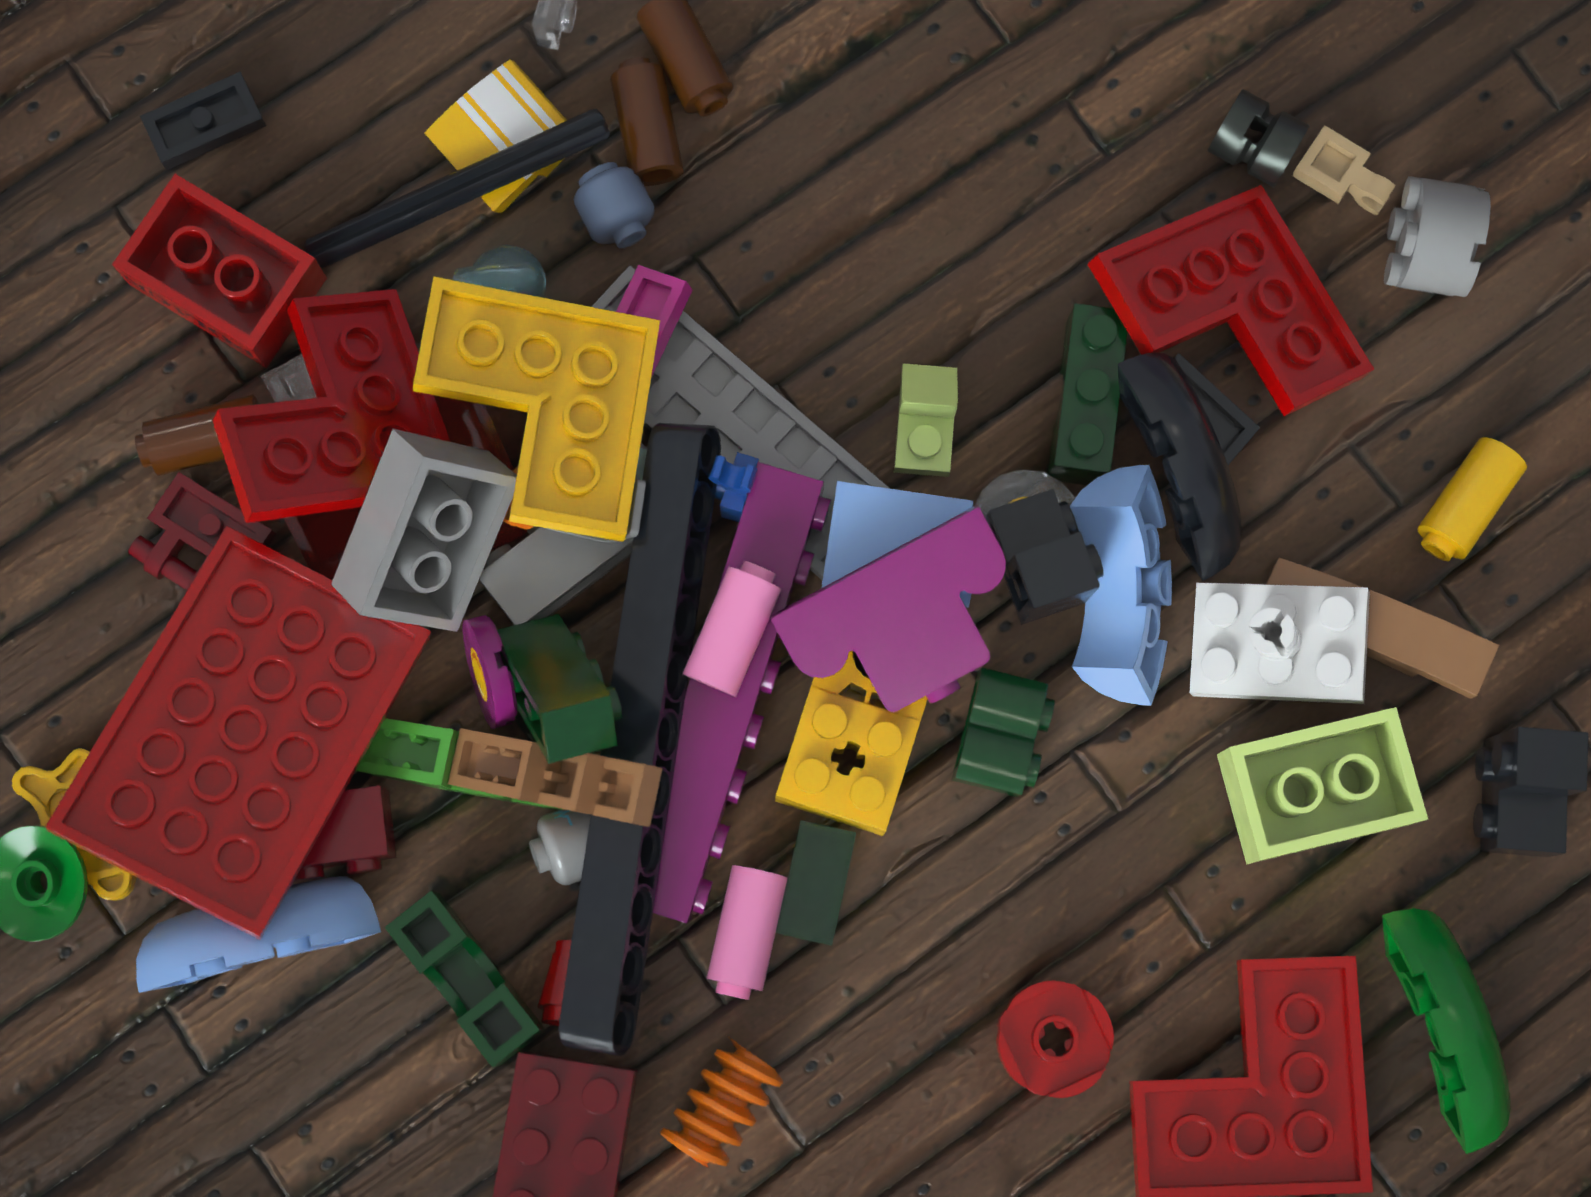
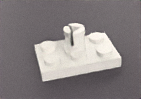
[1189,583,1370,704]

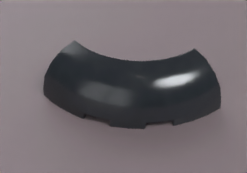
[1117,353,1242,581]

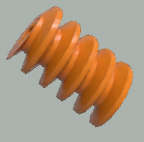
[660,1036,783,1168]

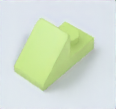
[894,363,958,477]

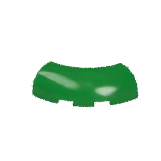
[1382,908,1511,1154]

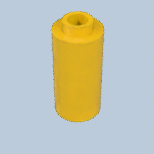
[1417,437,1527,561]

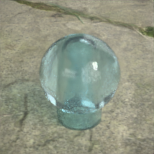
[453,245,546,298]

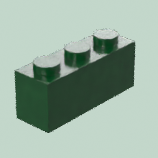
[497,614,622,764]

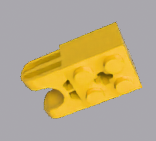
[775,651,927,836]

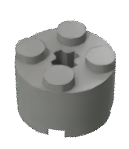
[1384,176,1491,297]

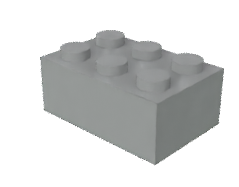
[331,429,517,632]

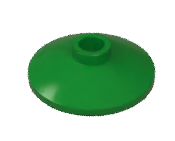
[0,825,88,942]

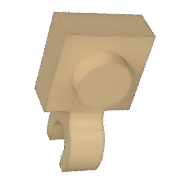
[1292,125,1396,215]

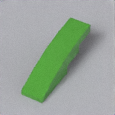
[355,718,564,810]

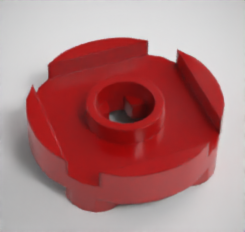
[996,980,1114,1098]

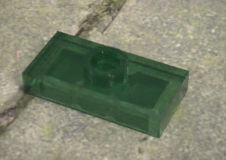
[776,820,856,946]

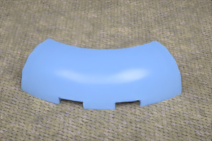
[1070,465,1172,706]
[136,876,381,993]

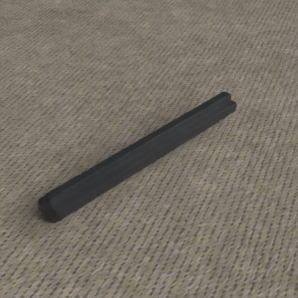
[305,109,610,268]

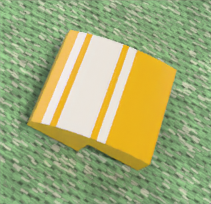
[424,60,567,213]

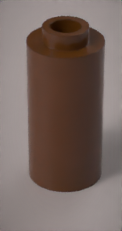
[636,0,733,117]
[610,57,684,186]
[135,394,259,476]

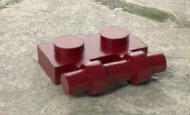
[128,472,276,592]

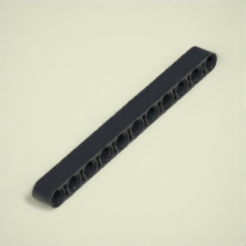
[559,423,721,1056]

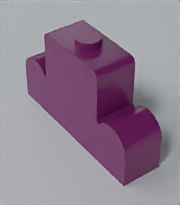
[770,506,1006,712]

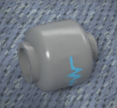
[529,809,591,885]

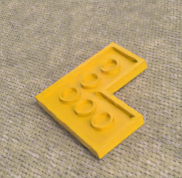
[413,276,660,542]

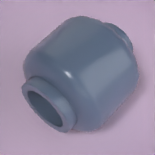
[574,162,654,248]

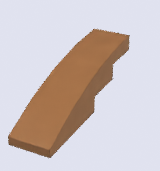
[1265,557,1499,699]
[448,728,662,827]

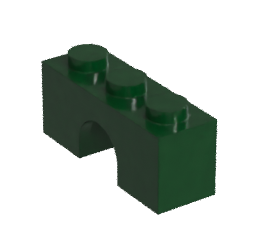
[1047,303,1127,485]
[384,890,546,1068]

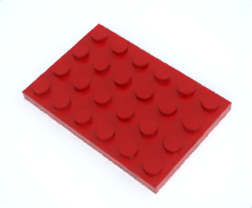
[45,526,431,940]

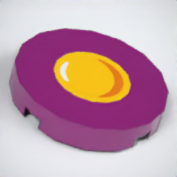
[462,615,517,729]

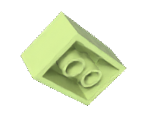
[1217,707,1428,865]

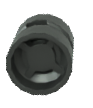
[1207,89,1310,187]

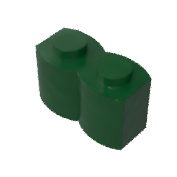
[952,667,1055,797]

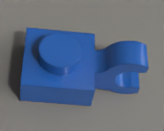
[709,452,759,522]

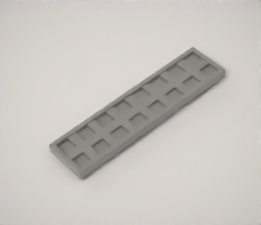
[592,266,890,581]

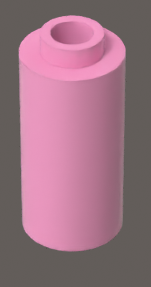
[683,561,782,697]
[706,865,788,1000]

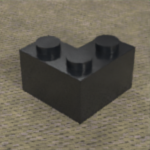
[985,489,1104,625]
[1473,727,1588,857]

